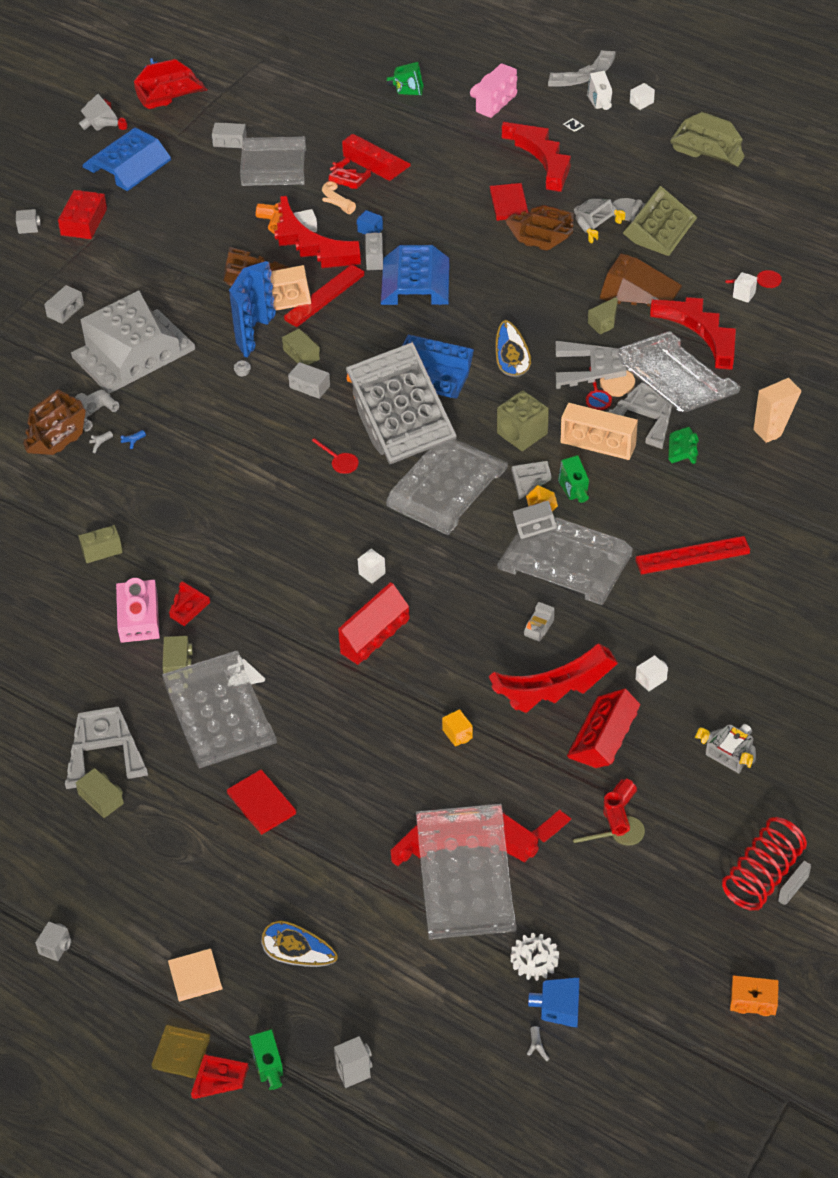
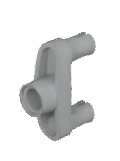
[75,390,119,431]

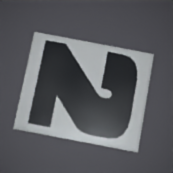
[563,118,584,132]

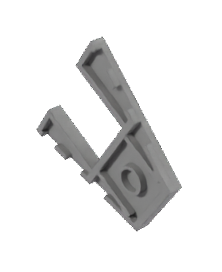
[556,341,626,389]
[607,383,675,449]
[65,707,148,789]

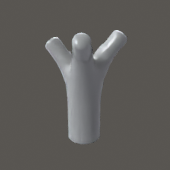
[89,431,113,453]
[527,1026,550,1061]

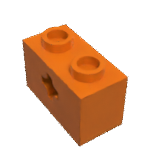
[730,976,778,1016]

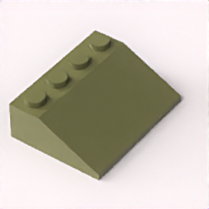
[623,186,697,256]

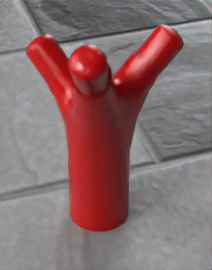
[330,157,350,171]

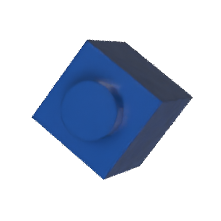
[357,210,383,235]

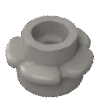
[234,360,251,376]

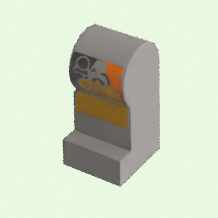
[524,602,554,641]

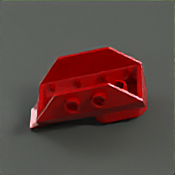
[134,59,207,109]

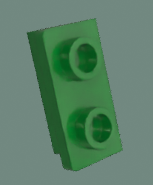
[668,427,699,464]

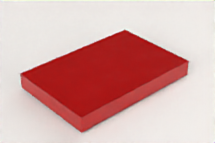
[490,183,528,221]
[227,769,296,835]

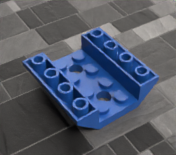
[83,127,171,191]
[381,245,449,305]
[229,261,276,357]
[402,335,474,399]

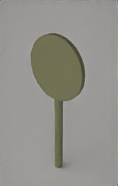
[573,816,645,845]

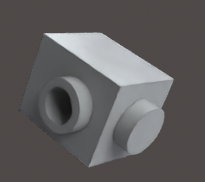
[16,209,41,234]
[35,922,71,961]

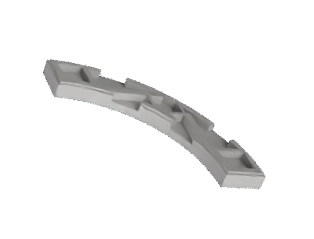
[548,50,616,86]

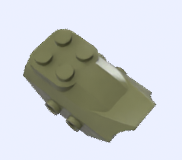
[670,112,745,167]

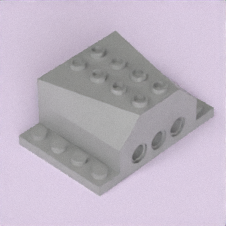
[71,291,195,394]
[346,342,456,465]

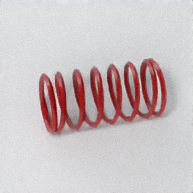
[722,817,807,910]

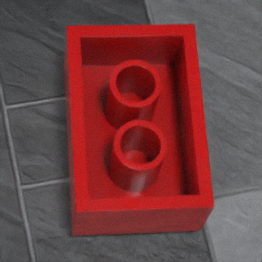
[58,190,107,239]

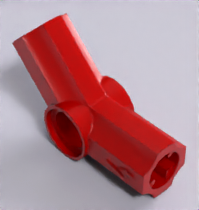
[603,778,637,836]

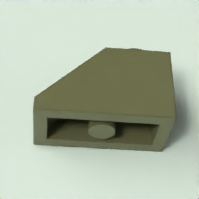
[588,297,618,334]

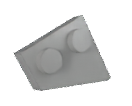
[511,461,551,499]

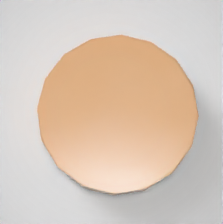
[600,370,635,397]

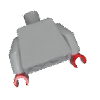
[79,94,127,131]

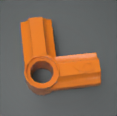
[256,202,282,234]

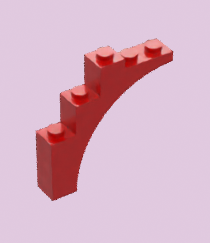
[274,196,361,268]
[650,297,736,370]
[489,643,618,713]

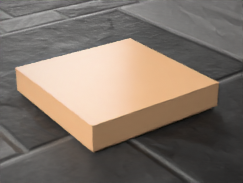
[168,949,222,1002]

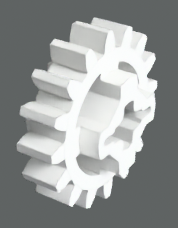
[511,933,559,981]

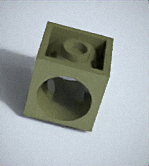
[497,390,548,451]

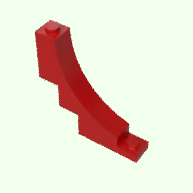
[502,122,571,192]
[391,810,539,866]

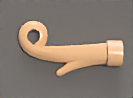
[322,181,356,214]

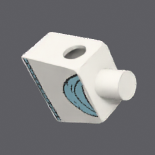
[587,71,612,110]

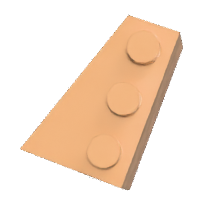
[754,378,801,443]

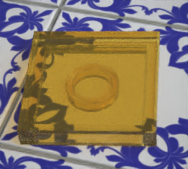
[152,1025,210,1078]

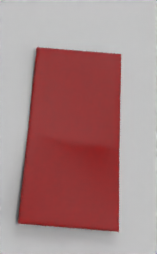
[532,810,571,842]

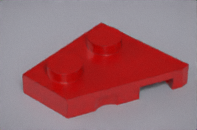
[329,169,371,189]
[169,581,210,626]
[191,1054,249,1099]

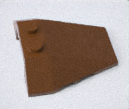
[506,205,574,250]
[223,247,292,286]
[600,254,682,306]
[23,390,86,455]

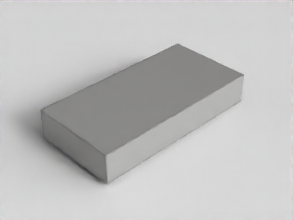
[778,861,811,905]

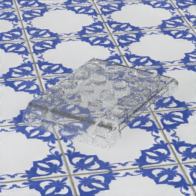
[618,331,741,412]
[386,439,508,535]
[498,517,633,605]
[162,650,277,768]
[416,804,516,940]

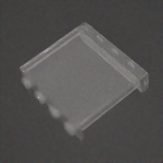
[240,137,306,186]

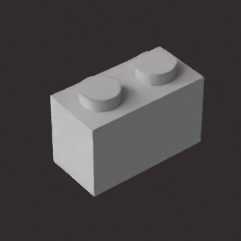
[212,123,247,148]
[366,233,383,270]
[44,285,84,324]
[288,362,330,399]
[513,501,557,539]
[334,1036,373,1088]

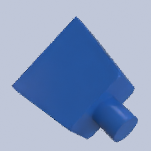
[528,978,579,1027]

